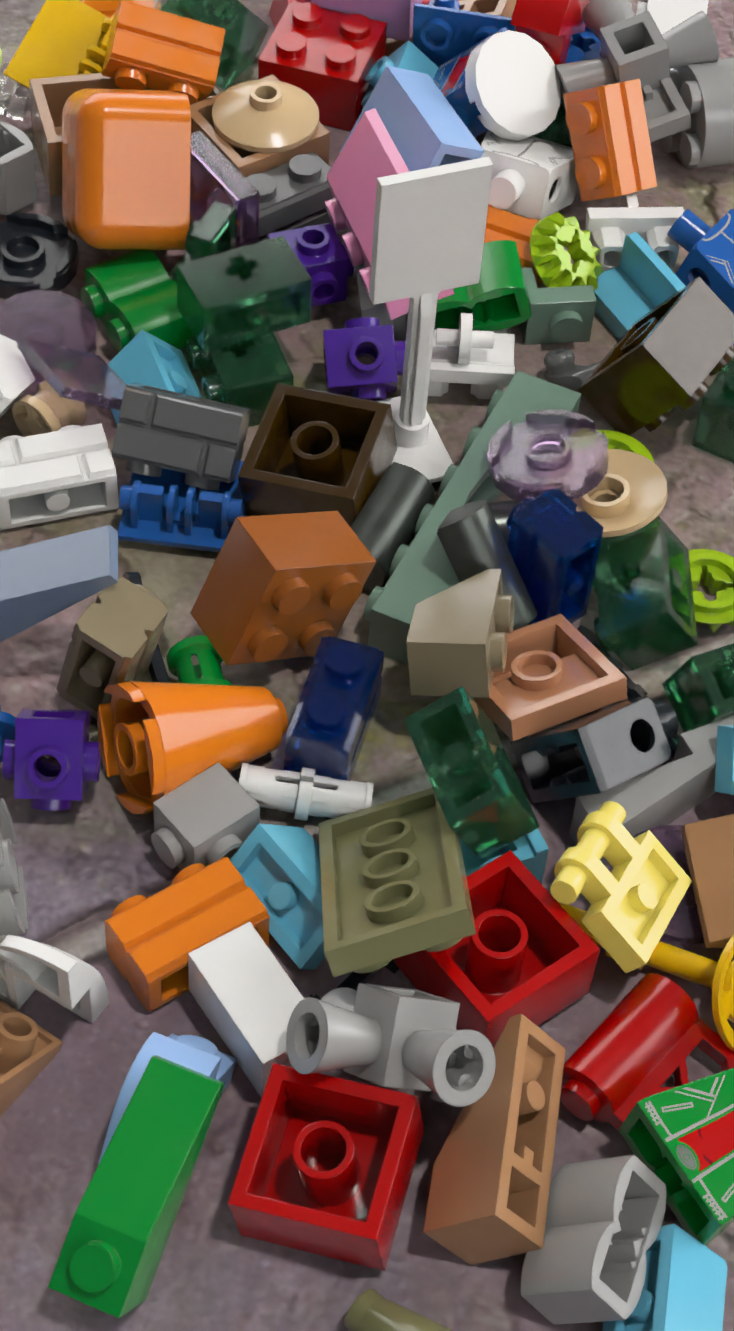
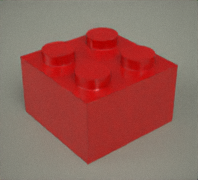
[258,1,387,132]
[394,850,600,1049]
[228,1063,424,1271]

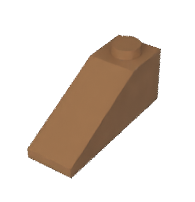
[423,1013,566,1265]

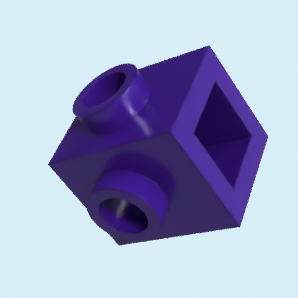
[267,223,354,312]
[322,317,405,401]
[2,708,101,810]

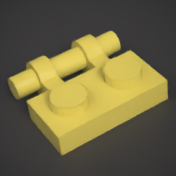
[550,801,692,973]

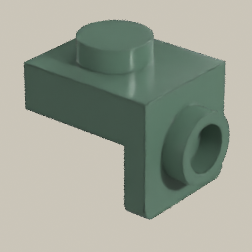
[519,267,597,345]

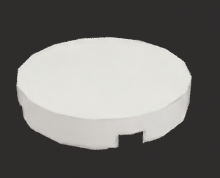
[465,30,561,141]

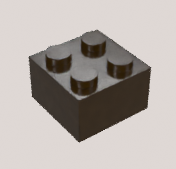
[577,277,734,436]
[238,383,397,527]

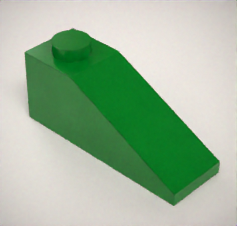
[48,1055,225,1318]

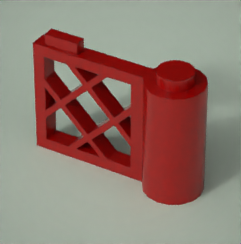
[560,973,734,1130]

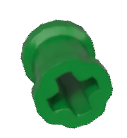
[166,635,232,685]

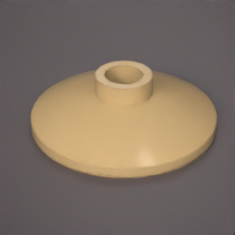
[212,80,319,153]
[544,449,667,537]

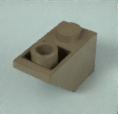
[406,569,515,698]

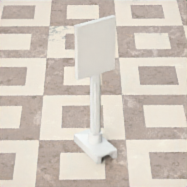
[369,157,493,483]

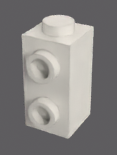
[188,922,317,1098]

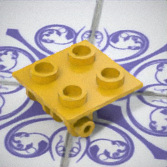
[4,0,115,90]

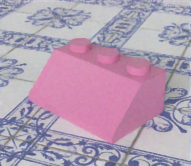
[324,108,454,320]

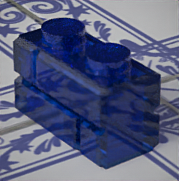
[506,488,604,625]
[284,636,384,781]

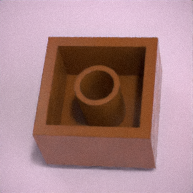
[190,511,377,666]

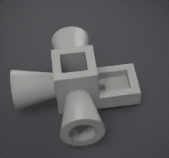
[555,0,719,143]
[286,983,496,1107]

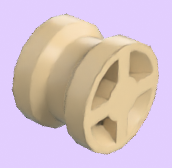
[12,376,87,437]

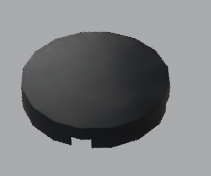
[0,213,79,301]

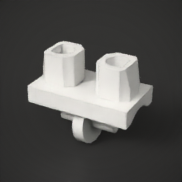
[585,194,684,271]
[428,313,515,400]

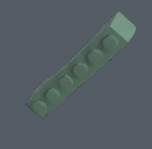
[363,371,581,664]

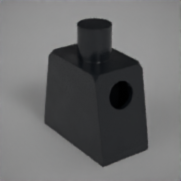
[510,696,679,803]

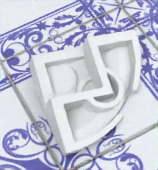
[0,935,109,1024]

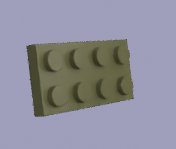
[319,784,476,977]

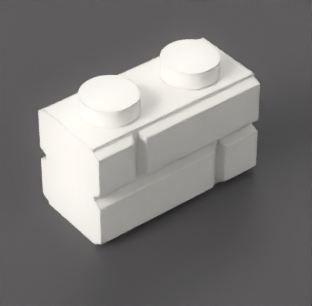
[0,423,119,531]

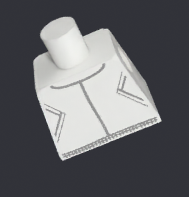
[481,130,578,220]

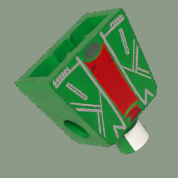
[618,1068,734,1246]

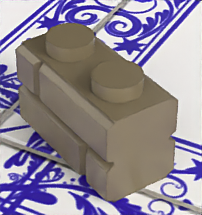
[56,576,169,720]

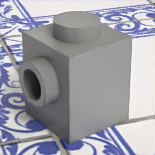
[151,762,260,870]

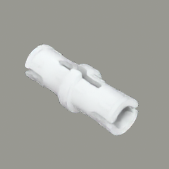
[239,763,374,821]

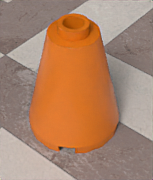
[97,681,288,814]

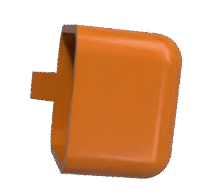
[62,88,206,250]

